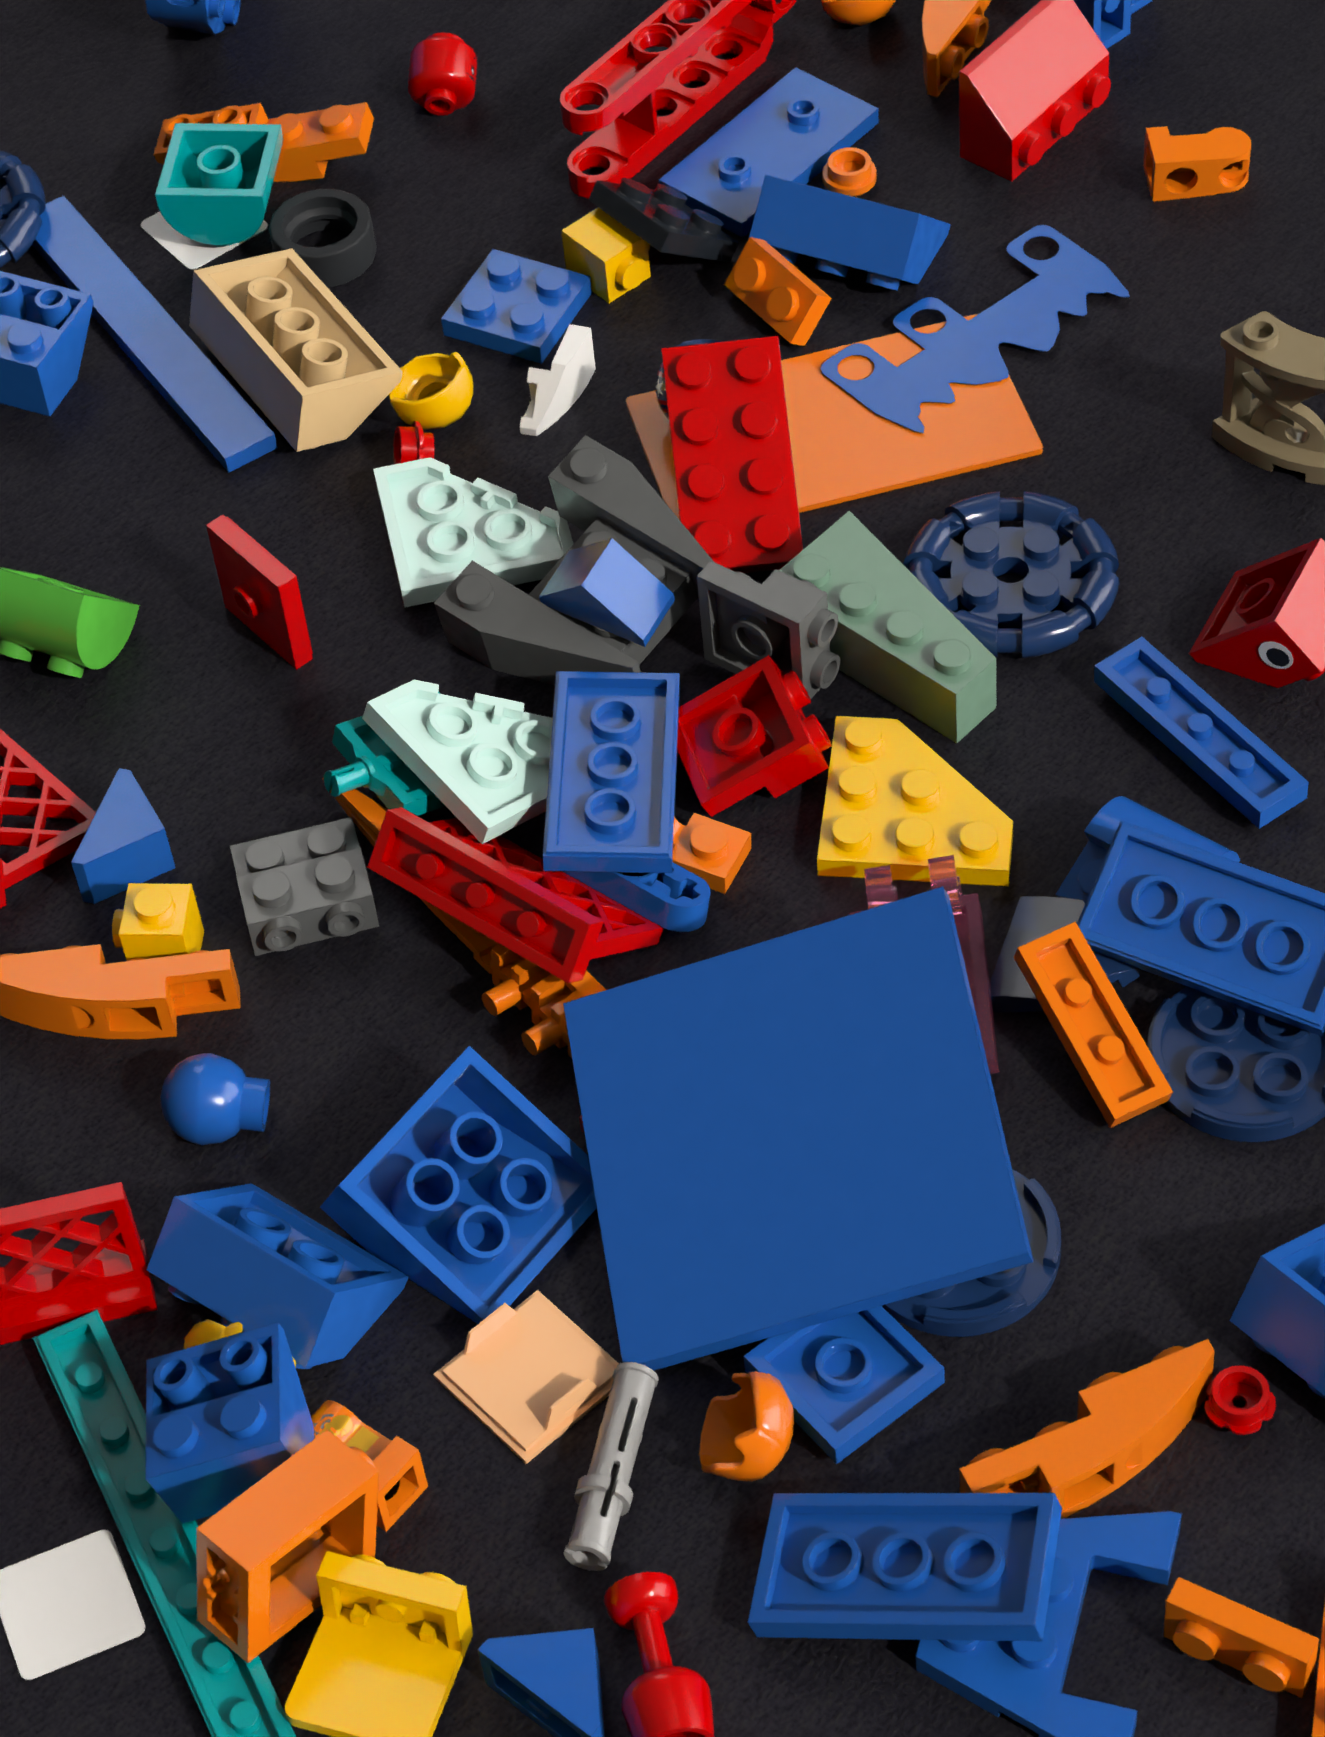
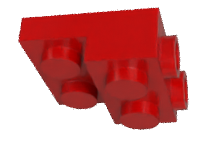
[677,655,832,817]

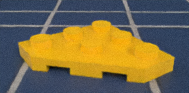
[817,716,1013,886]

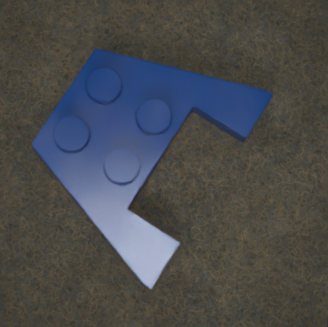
[916,1511,1181,1737]

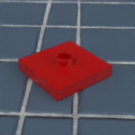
[206,515,313,670]

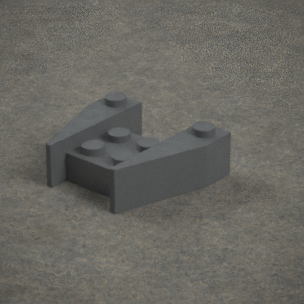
[434,435,714,685]

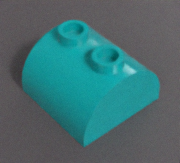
[155,123,283,246]

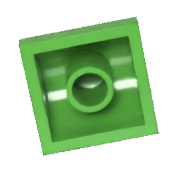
[0,567,140,678]

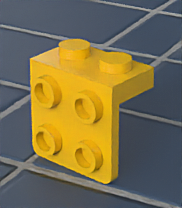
[285,1551,473,1737]

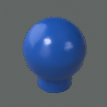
[160,1053,270,1145]

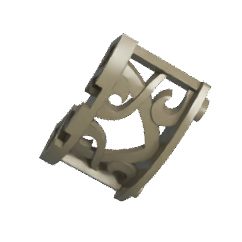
[1212,311,1325,485]

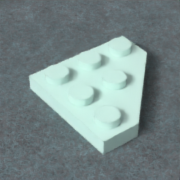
[373,457,573,607]
[362,679,553,844]

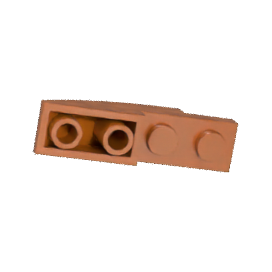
[922,0,991,97]
[154,102,374,182]
[0,944,241,1039]
[959,1339,1215,1519]

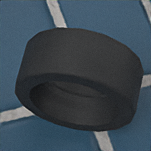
[269,189,377,288]

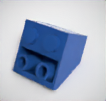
[0,271,94,416]
[145,1322,314,1523]

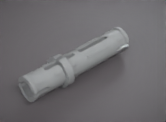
[564,1362,659,1571]

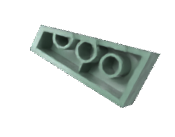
[779,511,996,743]

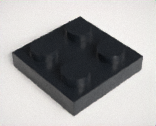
[588,178,739,262]

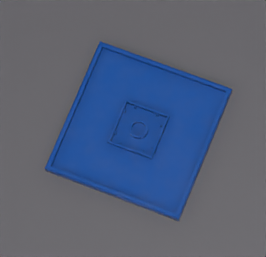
[563,886,1033,1371]

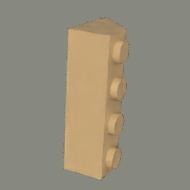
[189,248,403,452]

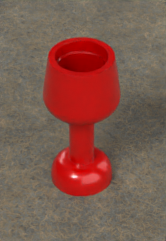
[604,1572,714,1737]

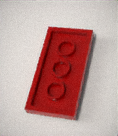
[662,336,803,573]

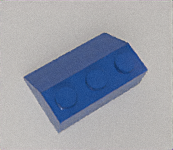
[749,174,951,291]
[147,1183,409,1369]

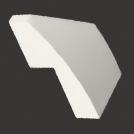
[520,324,596,436]

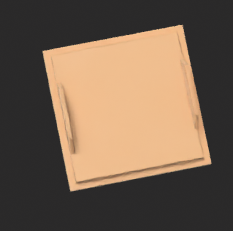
[433,1290,619,1464]

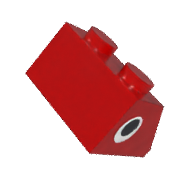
[1189,538,1325,688]

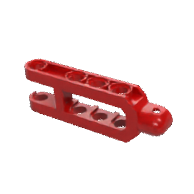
[560,0,797,199]

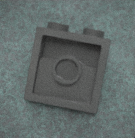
[697,561,841,699]
[230,817,379,956]

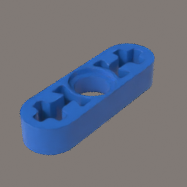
[563,862,711,932]

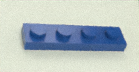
[1094,637,1309,829]

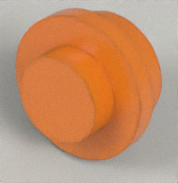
[822,147,877,197]

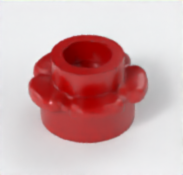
[393,421,434,464]
[1204,1365,1276,1435]

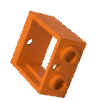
[196,1430,379,1663]

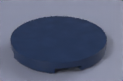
[1147,987,1325,1142]
[882,1169,1061,1337]

